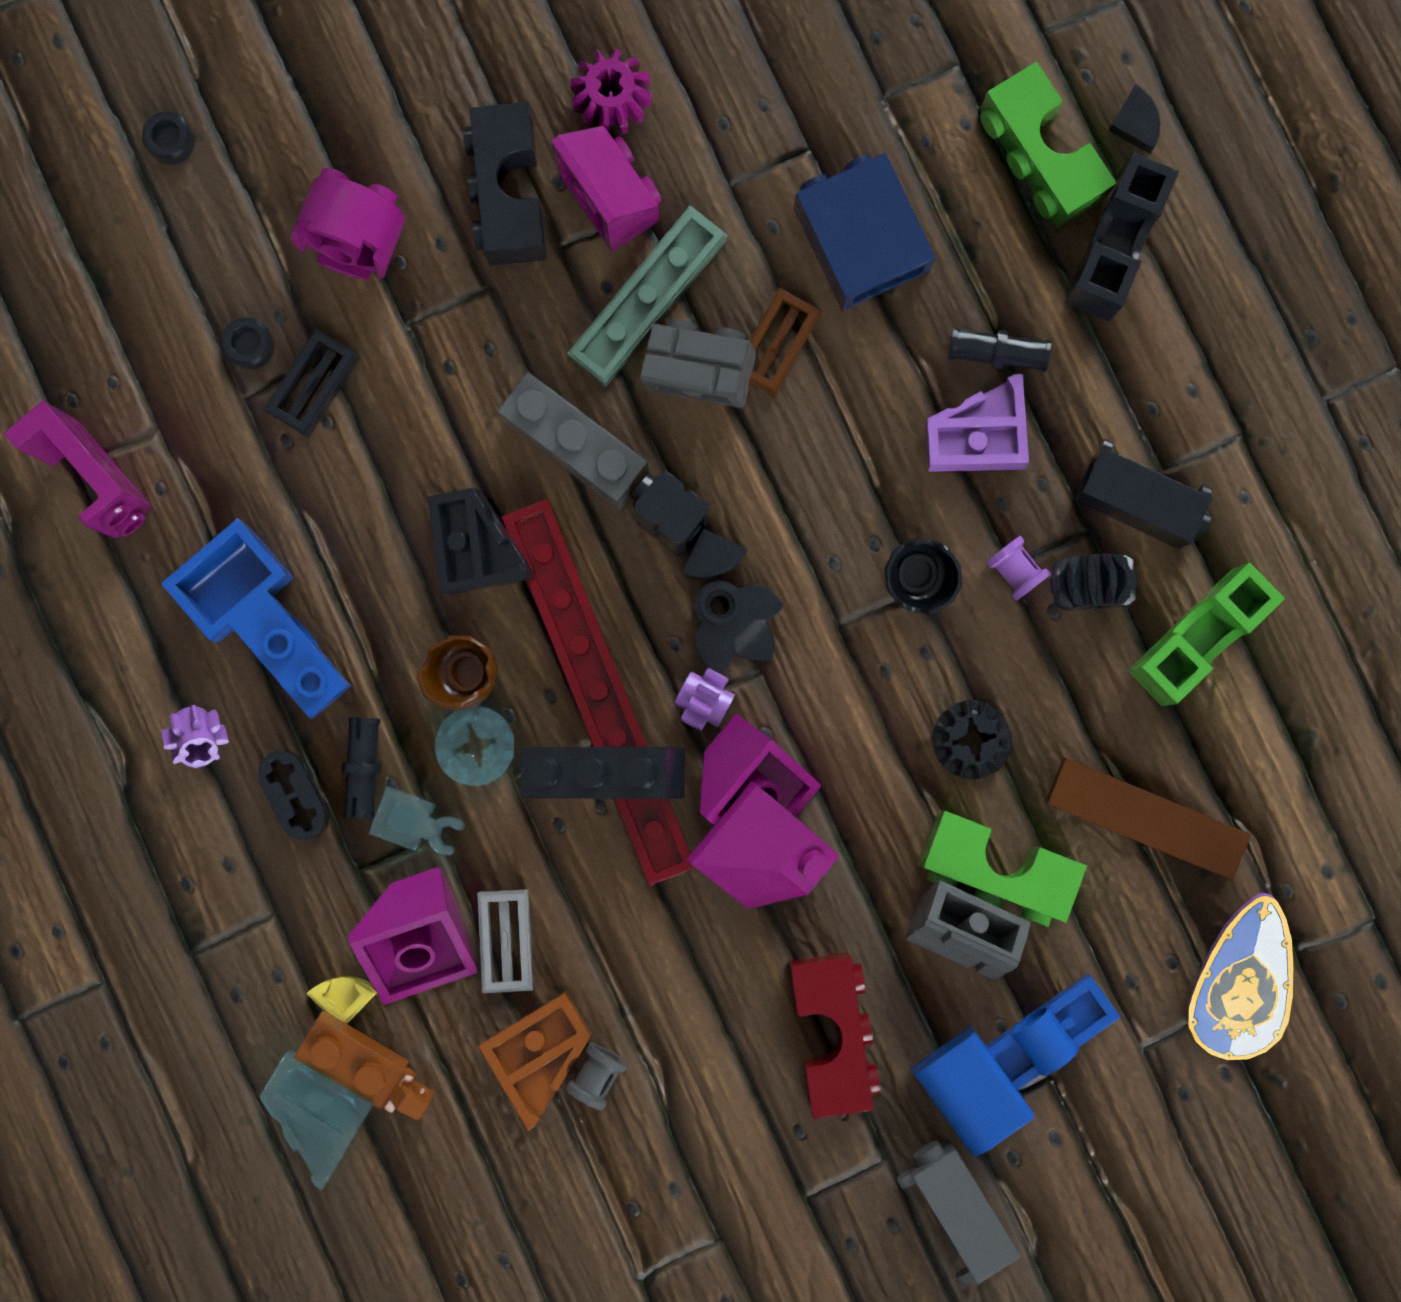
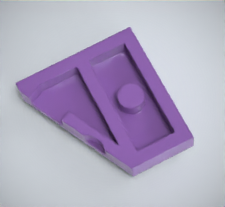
[925,374,1029,472]

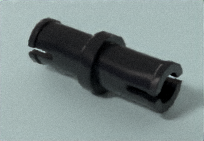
[949,327,1052,372]
[341,717,382,819]

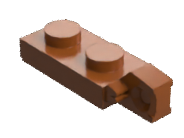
[293,1011,434,1121]

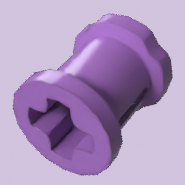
[986,536,1051,601]

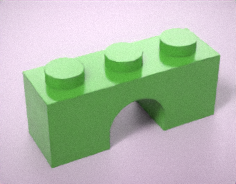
[980,61,1117,229]
[1127,562,1285,706]
[917,810,1087,927]

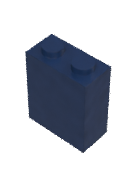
[794,153,936,311]

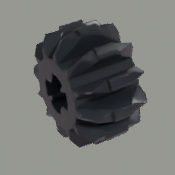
[1050,553,1138,611]

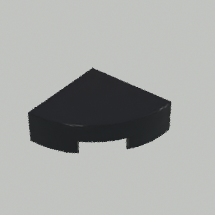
[1108,84,1160,154]
[682,529,747,579]

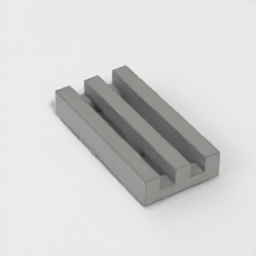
[477,889,534,993]

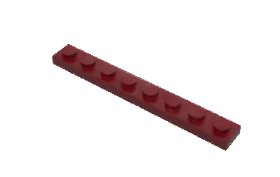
[502,498,695,886]

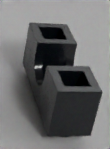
[463,102,547,266]
[1064,152,1179,321]
[521,747,685,799]

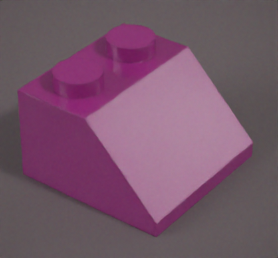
[551,126,662,252]

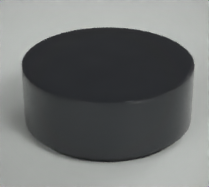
[142,111,195,164]
[222,317,275,369]

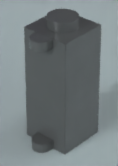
[896,1140,1021,1286]

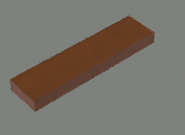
[1045,758,1251,881]

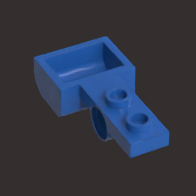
[161,518,351,719]
[911,973,1121,1156]

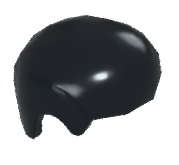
[884,538,962,615]

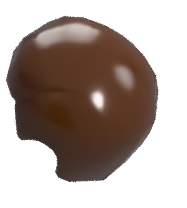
[417,635,498,711]

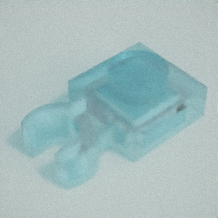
[368,786,465,855]

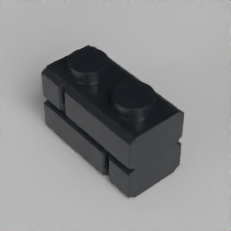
[631,471,709,557]

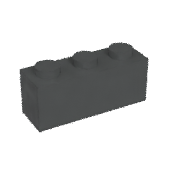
[498,372,649,510]

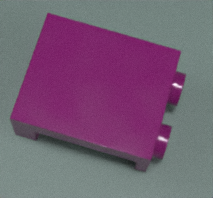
[4,400,153,538]

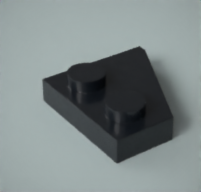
[428,488,535,595]

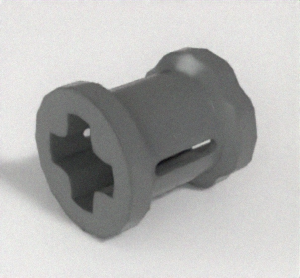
[565,1043,629,1111]

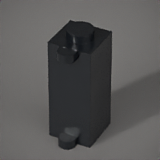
[1072,438,1213,549]

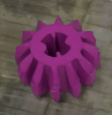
[570,48,652,135]

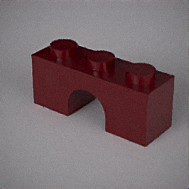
[788,952,880,1119]

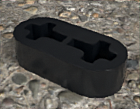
[258,751,330,840]

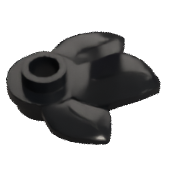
[695,581,783,674]

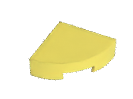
[307,976,377,1024]

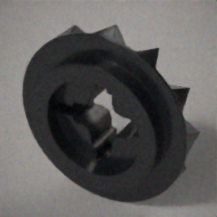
[932,700,1012,779]

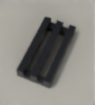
[264,328,360,439]

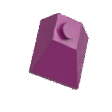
[700,713,821,826]
[686,781,840,909]
[348,866,479,1005]

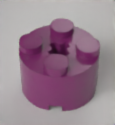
[290,168,406,280]

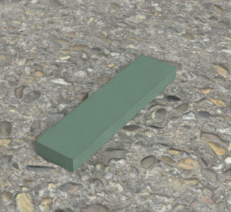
[567,205,728,388]

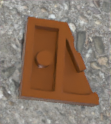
[478,991,592,1130]

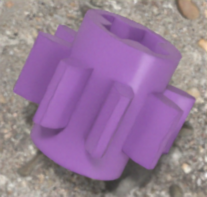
[674,668,735,731]
[161,705,228,768]

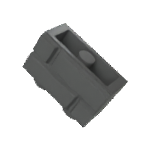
[641,319,756,408]
[906,880,1030,980]

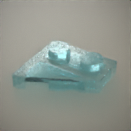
[259,1050,374,1190]

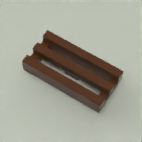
[749,288,822,398]

